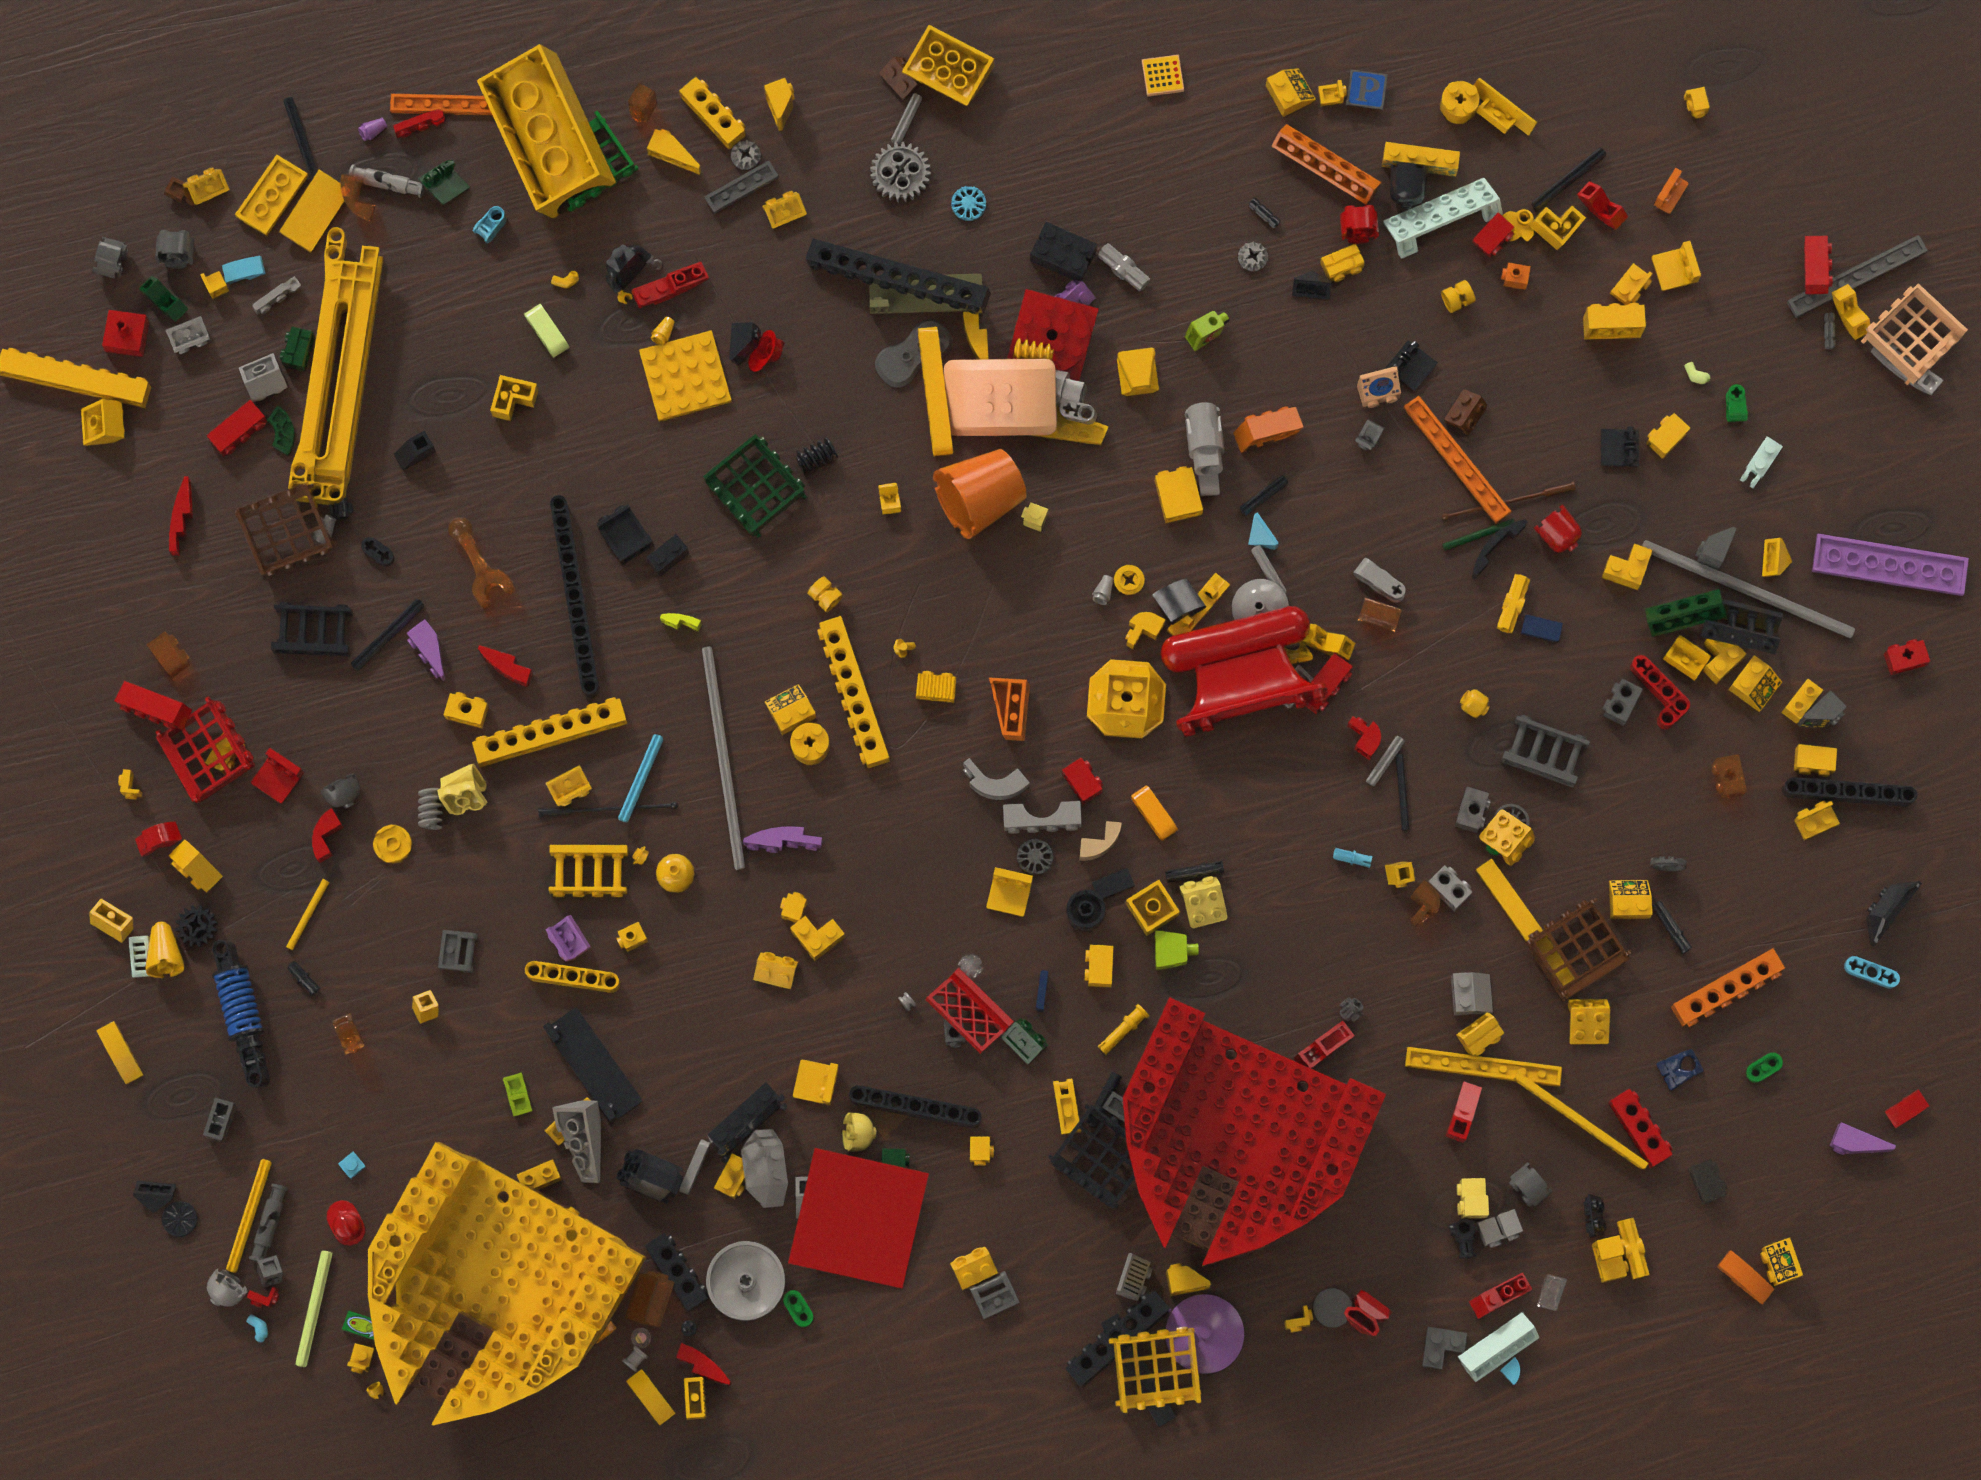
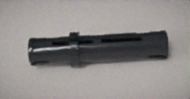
[1165,861,1224,883]

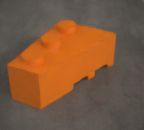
[1233,406,1303,453]
[989,678,1030,741]

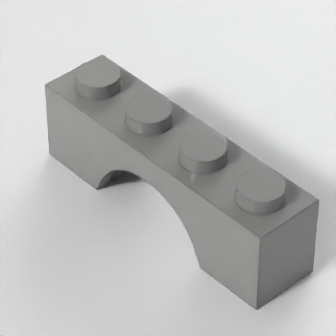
[1003,801,1081,834]

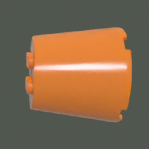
[933,449,1026,539]

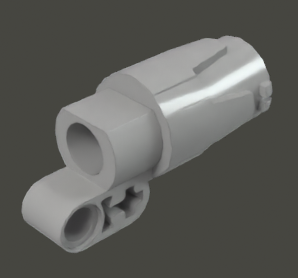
[1056,370,1097,424]
[1185,402,1225,496]

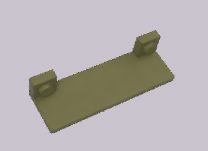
[869,274,982,314]

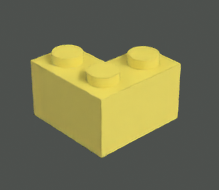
[1457,1178,1489,1220]

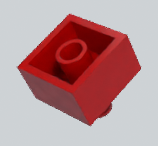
[102,310,150,357]

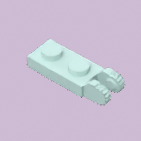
[1740,437,1783,488]

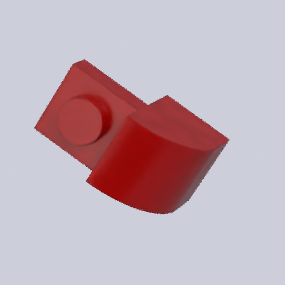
[1347,716,1381,760]
[135,821,182,857]

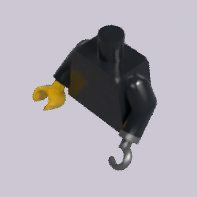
[606,244,663,304]

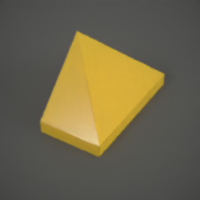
[1762,538,1792,577]

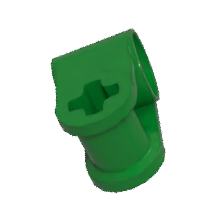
[1726,384,1748,422]

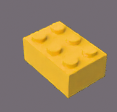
[1583,303,1646,340]

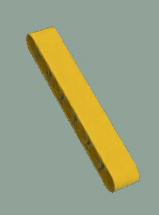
[918,327,953,456]

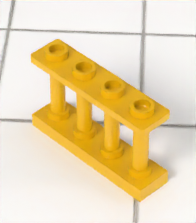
[549,845,628,897]

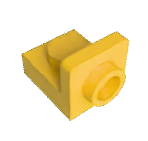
[347,1343,375,1374]

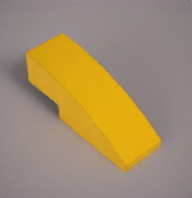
[963,312,988,359]
[96,1021,144,1085]

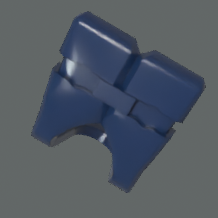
[1656,1049,1704,1091]

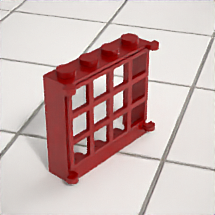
[156,696,255,803]

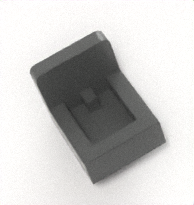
[1355,419,1385,450]

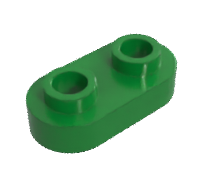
[1746,1053,1783,1083]
[783,1290,814,1327]

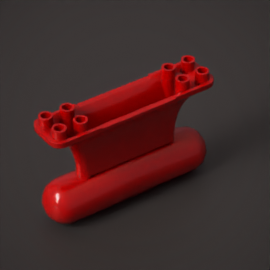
[1161,606,1328,737]

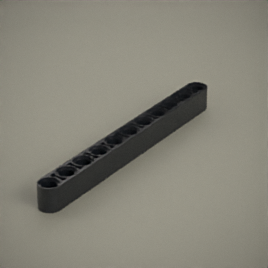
[550,495,599,698]

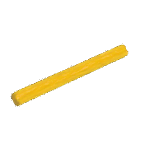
[226,1159,272,1273]

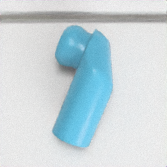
[246,1314,268,1342]

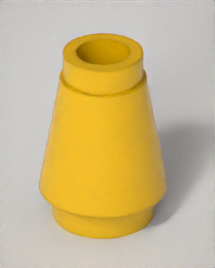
[651,317,675,345]

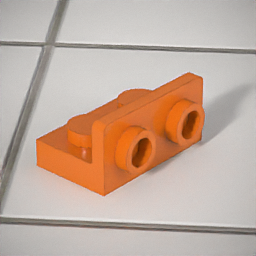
[1654,168,1688,214]

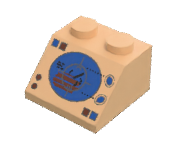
[1357,366,1401,408]

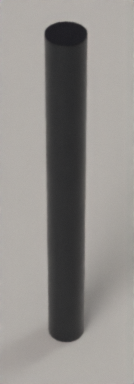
[1396,754,1410,831]

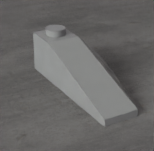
[553,1101,601,1183]

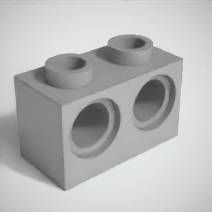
[1427,865,1472,912]

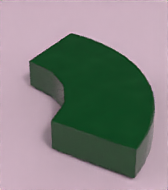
[267,405,295,457]

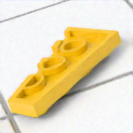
[1031,406,1108,445]

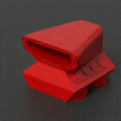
[1344,1290,1392,1336]

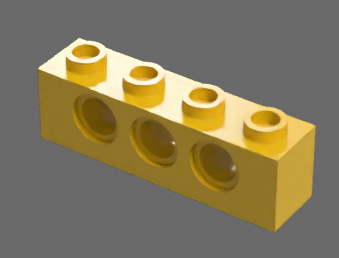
[679,77,746,149]

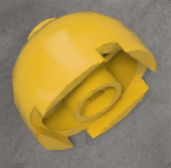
[656,854,695,893]

